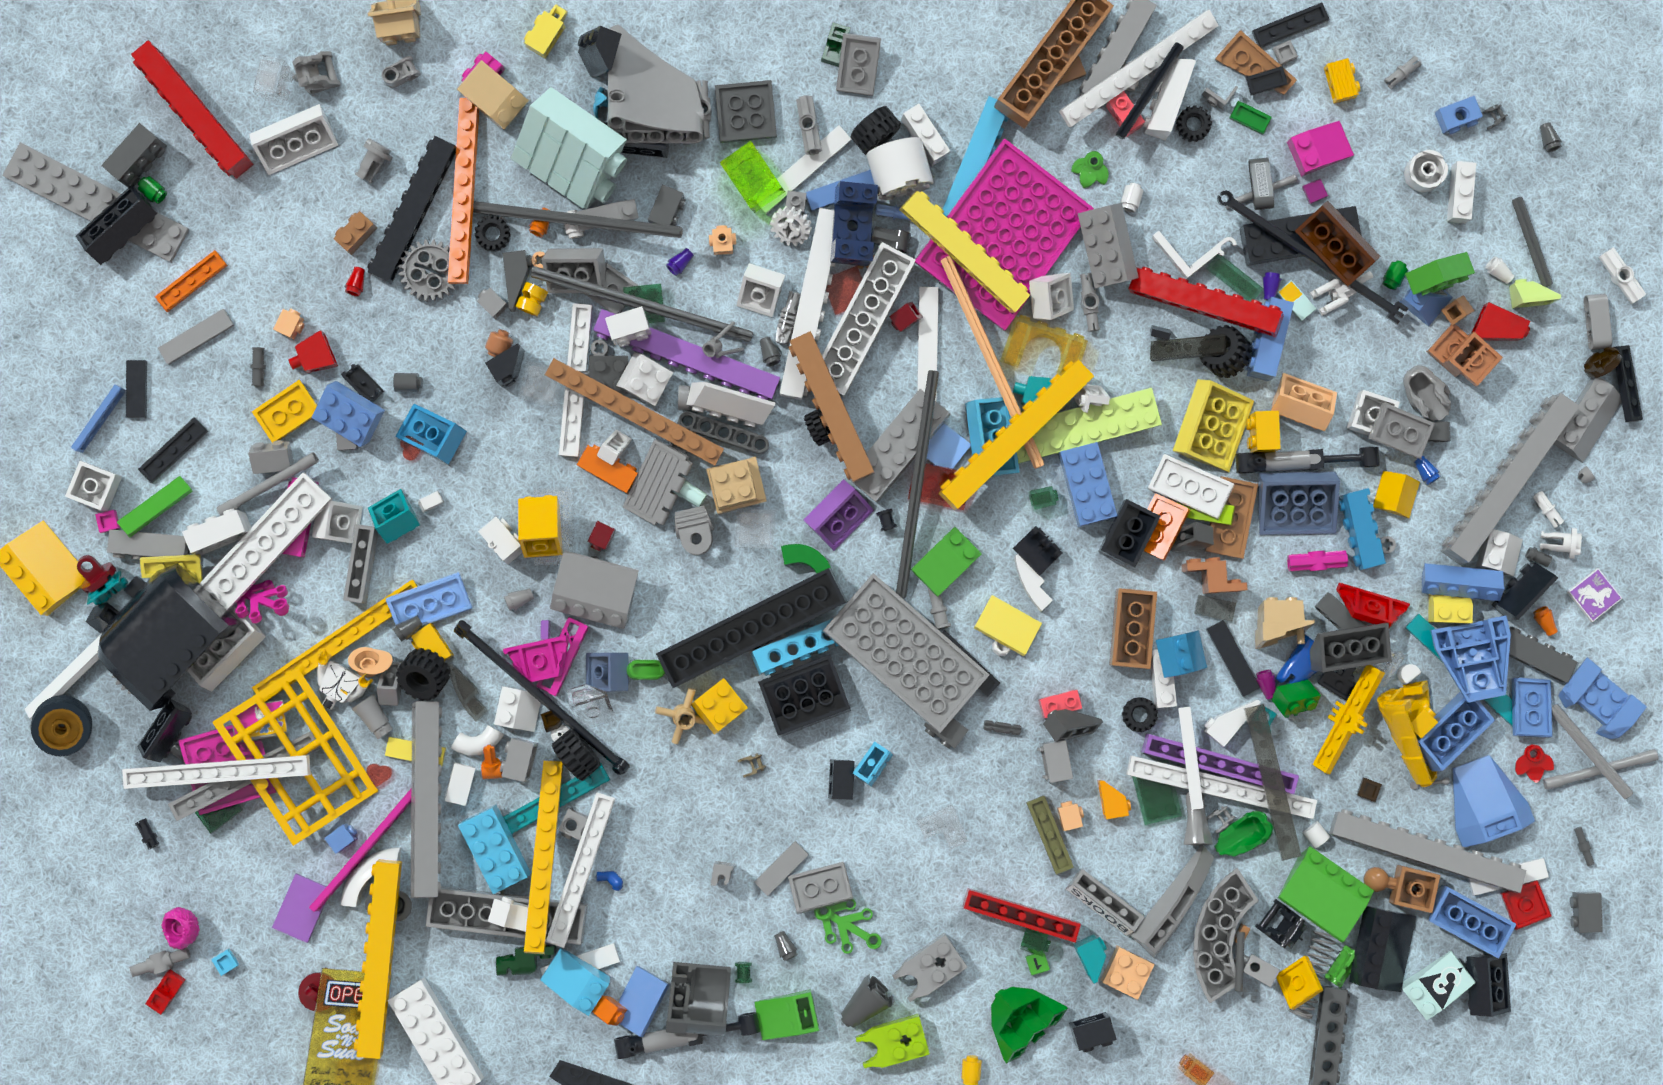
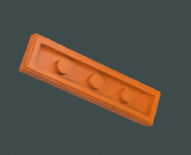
[155,250,228,312]

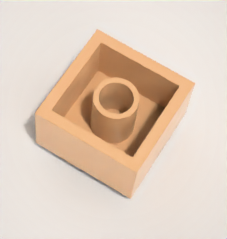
[1100,945,1155,1000]

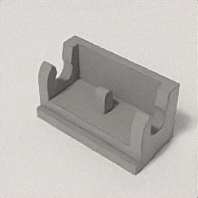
[711,861,735,886]

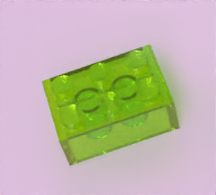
[719,141,786,213]

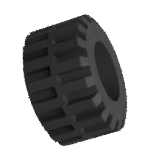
[850,106,901,155]
[1198,325,1252,378]
[396,648,450,701]
[552,729,601,781]

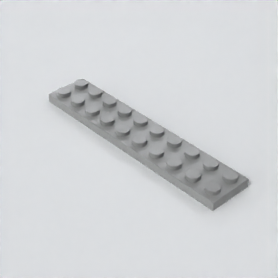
[2,142,189,263]

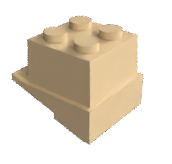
[368,0,421,46]
[706,457,767,515]
[1255,597,1315,649]

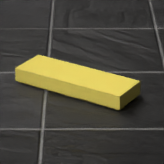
[385,737,446,767]

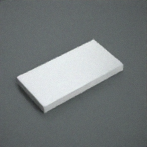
[1148,454,1235,519]

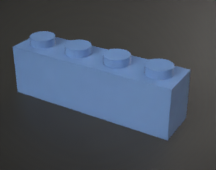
[1421,563,1504,601]

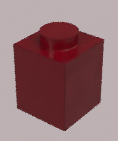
[889,302,923,332]
[588,521,616,552]

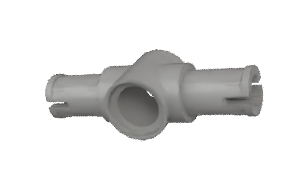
[696,80,712,139]
[1080,273,1100,332]
[129,947,191,977]

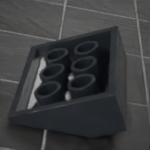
[758,655,851,738]
[1349,906,1416,992]

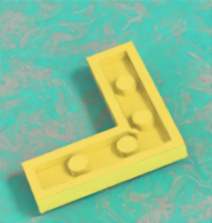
[140,554,203,584]

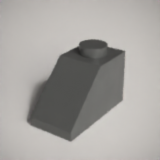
[1170,522,1214,552]

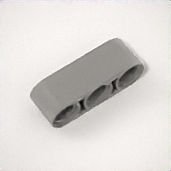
[1584,294,1612,350]

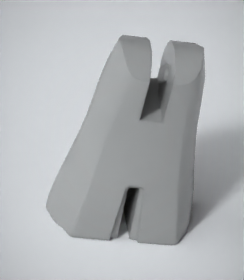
[1184,792,1213,846]

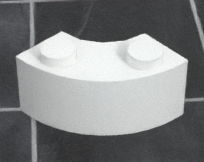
[488,896,529,932]

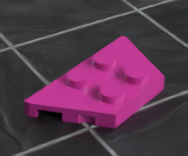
[503,635,570,682]

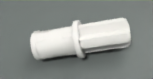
[1533,491,1564,528]

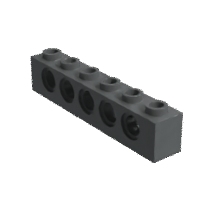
[1308,985,1350,1085]

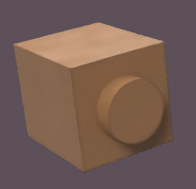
[1441,295,1475,325]

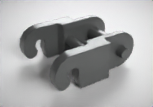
[1481,104,1508,130]

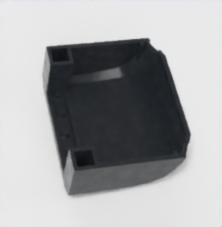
[97,564,241,711]

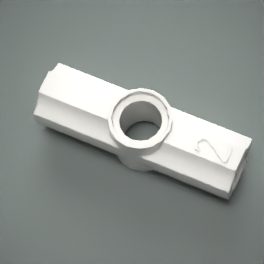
[1598,247,1646,304]

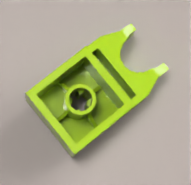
[855,1013,930,1068]

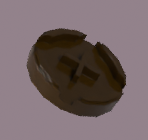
[1584,347,1622,378]

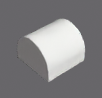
[1397,664,1421,684]
[1302,821,1330,848]

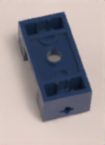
[830,181,878,266]

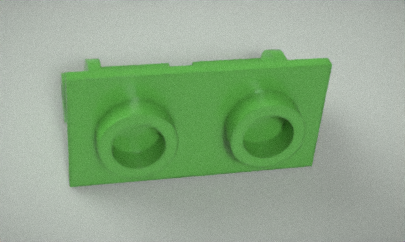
[1324,945,1355,988]

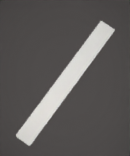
[1179,707,1203,810]

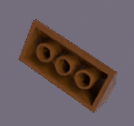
[1295,201,1381,287]

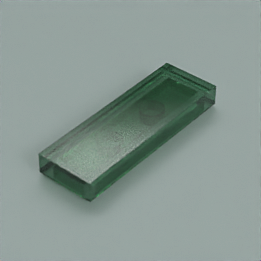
[1206,254,1263,302]

